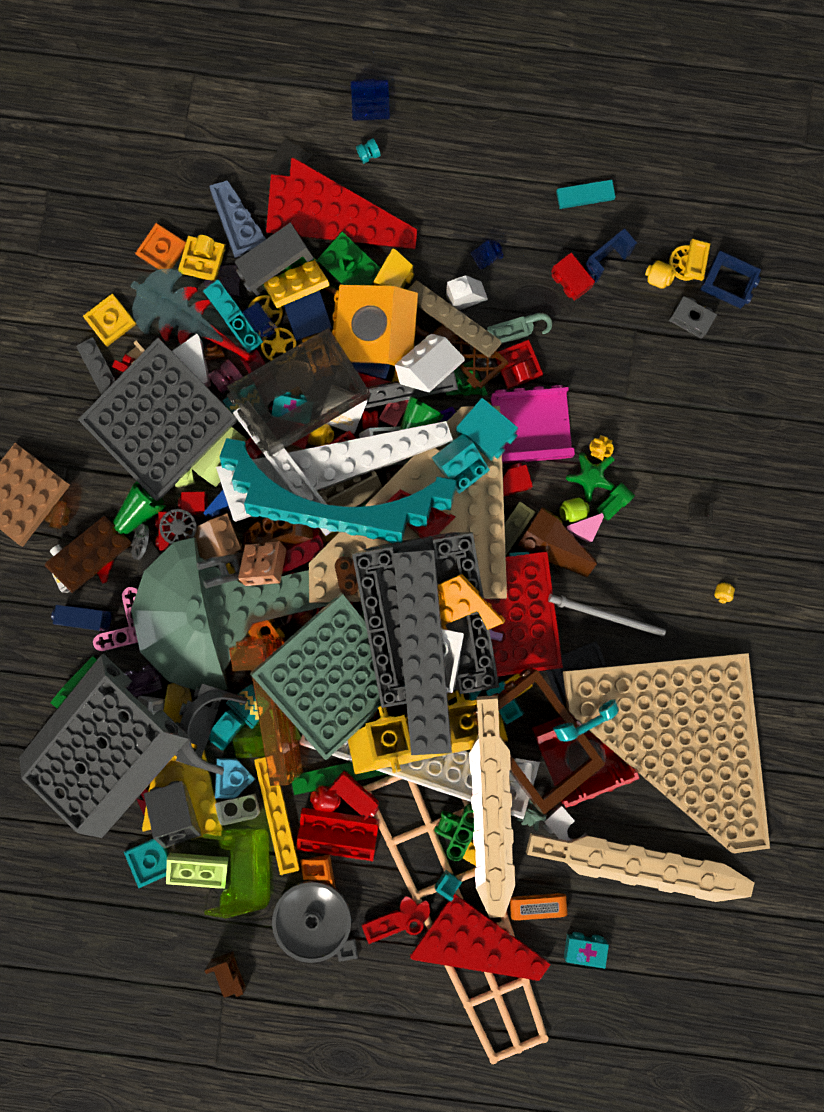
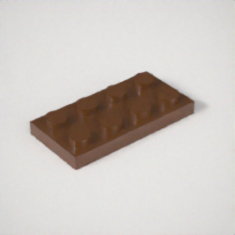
[45,516,131,593]

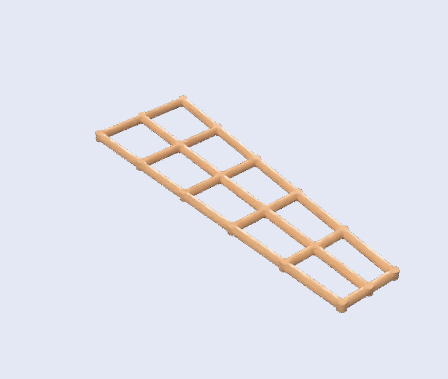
[363,775,548,1064]

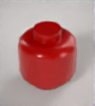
[310,785,341,812]

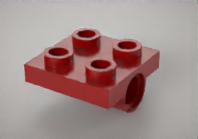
[494,340,543,390]

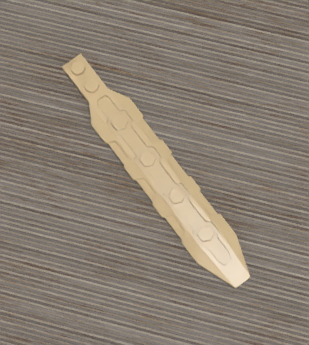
[469,696,515,918]
[526,833,754,902]

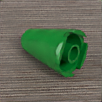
[400,396,444,430]
[113,481,166,534]

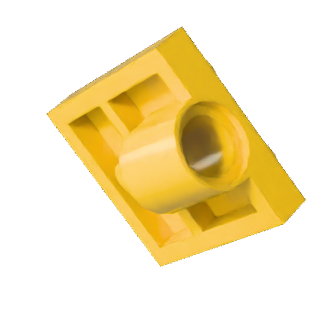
[178,235,226,281]

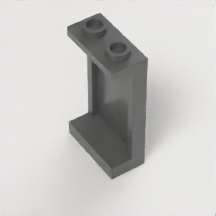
[235,222,313,296]

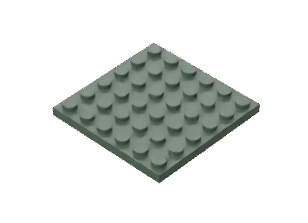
[250,593,381,760]

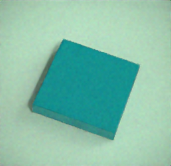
[124,839,169,888]

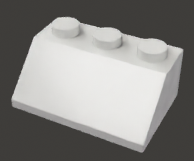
[395,334,465,392]

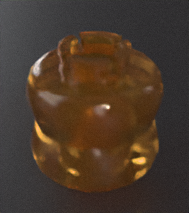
[45,501,72,529]

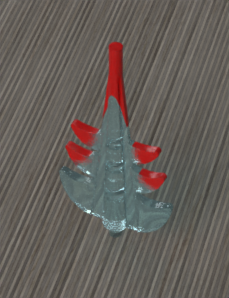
[131,269,252,361]

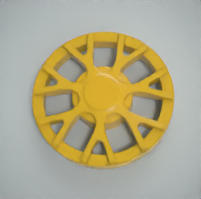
[669,245,693,281]

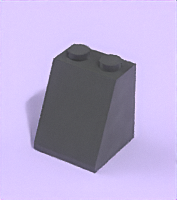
[144,781,202,848]

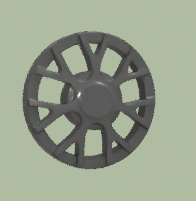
[159,509,196,544]
[131,524,149,560]

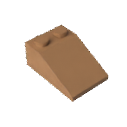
[178,514,243,560]

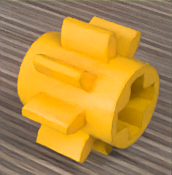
[590,435,614,461]

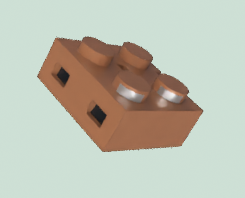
[238,541,286,586]

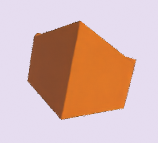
[300,855,336,888]

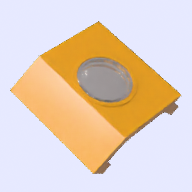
[329,285,418,369]

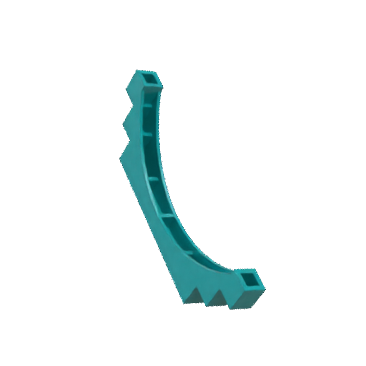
[220,438,456,543]

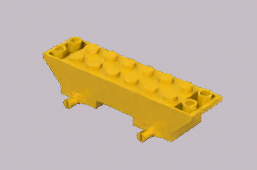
[348,690,508,774]

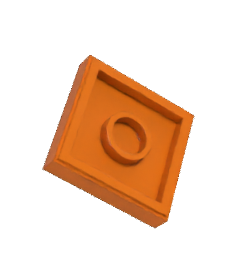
[135,223,186,275]

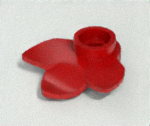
[392,896,430,935]

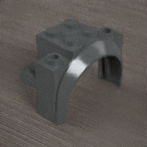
[175,684,248,775]

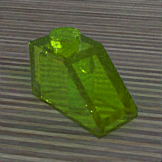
[233,734,277,758]

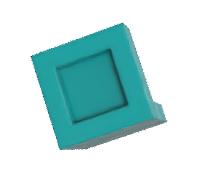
[435,870,462,902]

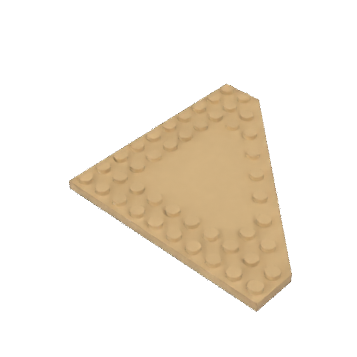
[309,406,507,603]
[563,653,770,853]

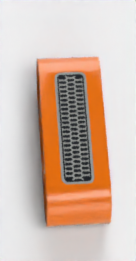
[510,893,568,920]

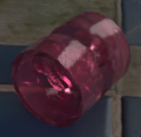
[207,359,244,395]

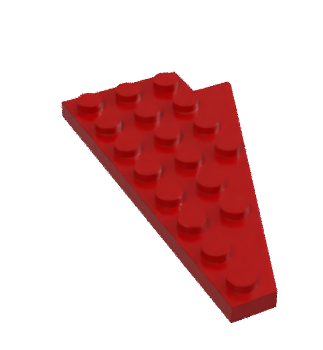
[266,158,417,249]

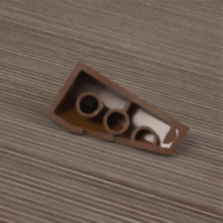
[518,507,598,577]
[243,518,313,552]

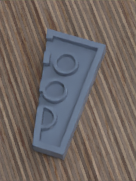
[209,181,266,257]

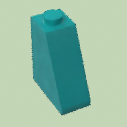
[208,709,246,751]

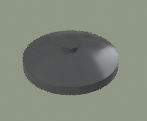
[272,881,351,963]

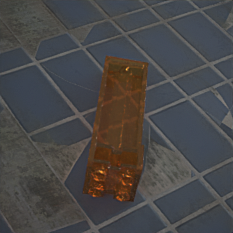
[229,634,303,786]

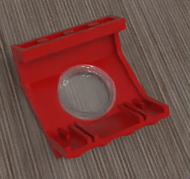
[532,713,640,808]

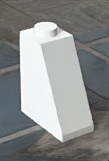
[446,275,488,310]
[172,334,211,387]

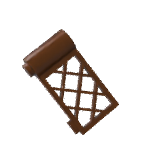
[431,324,508,389]

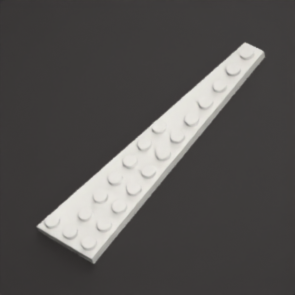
[216,421,453,522]
[300,735,540,819]

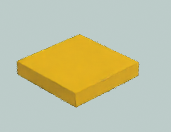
[83,293,137,347]

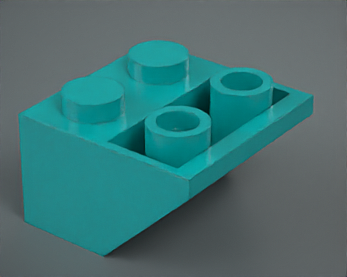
[432,434,490,494]

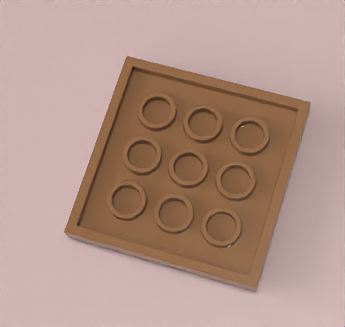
[0,443,70,547]

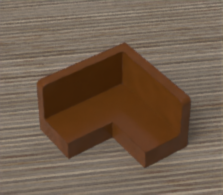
[204,951,246,998]

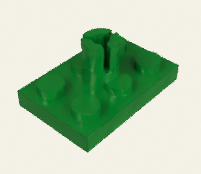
[317,232,381,286]

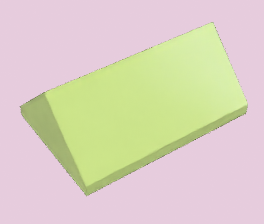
[192,427,248,487]
[166,853,229,889]

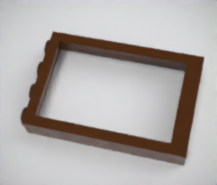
[470,668,605,814]

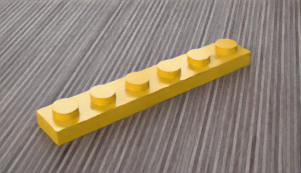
[254,755,300,875]

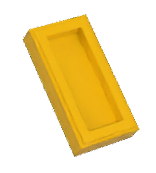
[684,239,710,281]

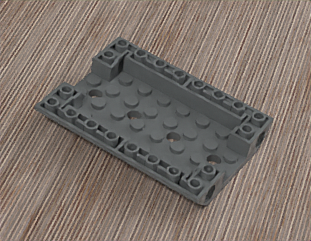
[352,532,499,708]
[19,653,190,838]

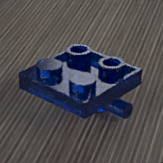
[351,79,390,121]

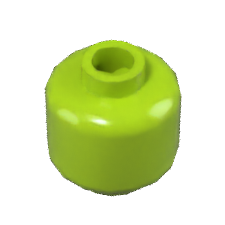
[559,498,590,524]

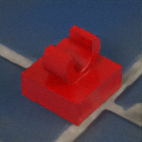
[112,354,136,372]

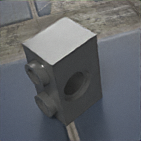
[669,296,717,339]

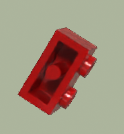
[551,253,595,301]

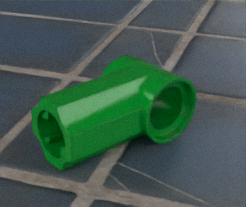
[596,482,635,521]

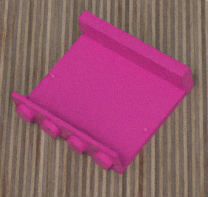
[491,385,575,464]

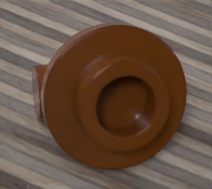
[203,343,225,361]

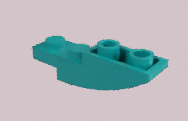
[203,280,263,353]

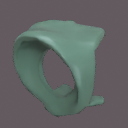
[517,799,547,831]

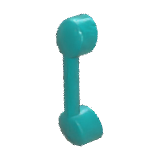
[553,699,619,742]

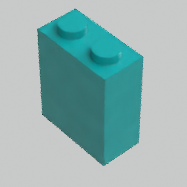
[456,398,518,461]

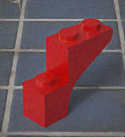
[155,492,208,552]

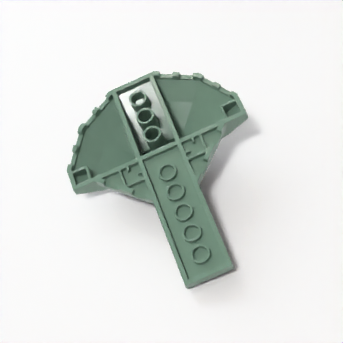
[131,538,329,690]

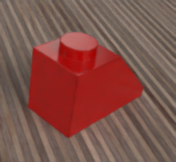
[503,463,533,497]

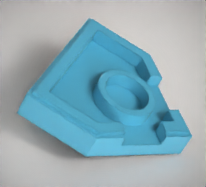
[215,758,255,799]

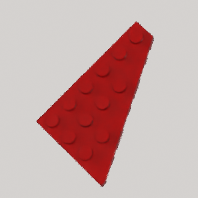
[410,893,551,981]

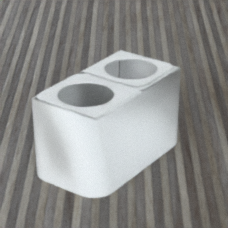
[215,793,260,825]

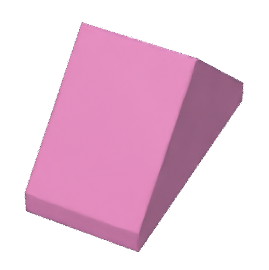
[565,513,604,543]

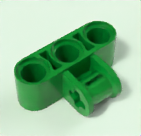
[434,803,475,861]

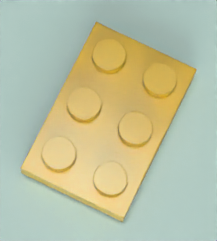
[264,260,329,308]

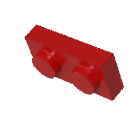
[362,910,405,944]

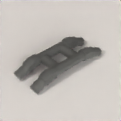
[196,552,244,588]

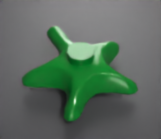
[566,452,615,502]

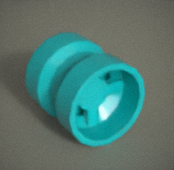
[356,139,381,164]

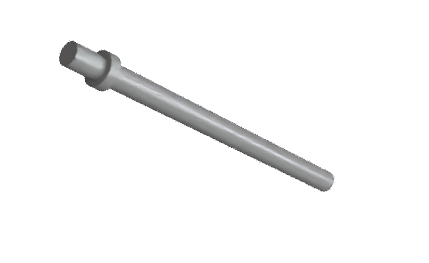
[548,594,666,636]

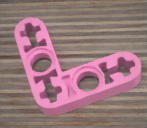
[93,587,138,651]

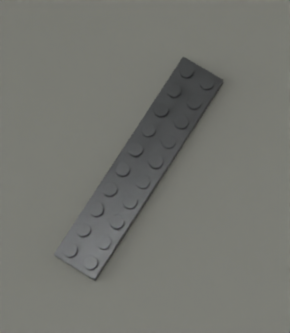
[393,550,452,755]

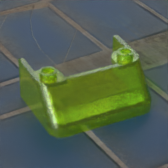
[203,828,270,919]

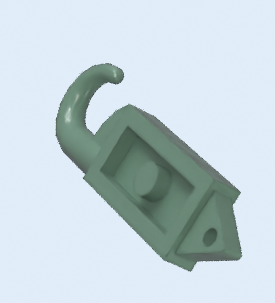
[487,313,552,344]

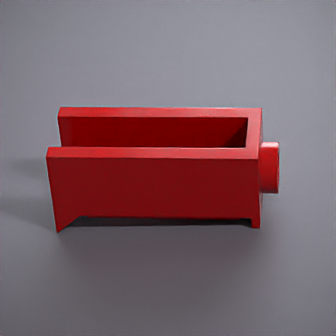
[329,770,379,820]

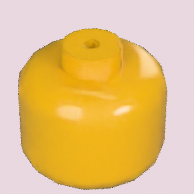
[714,583,735,603]

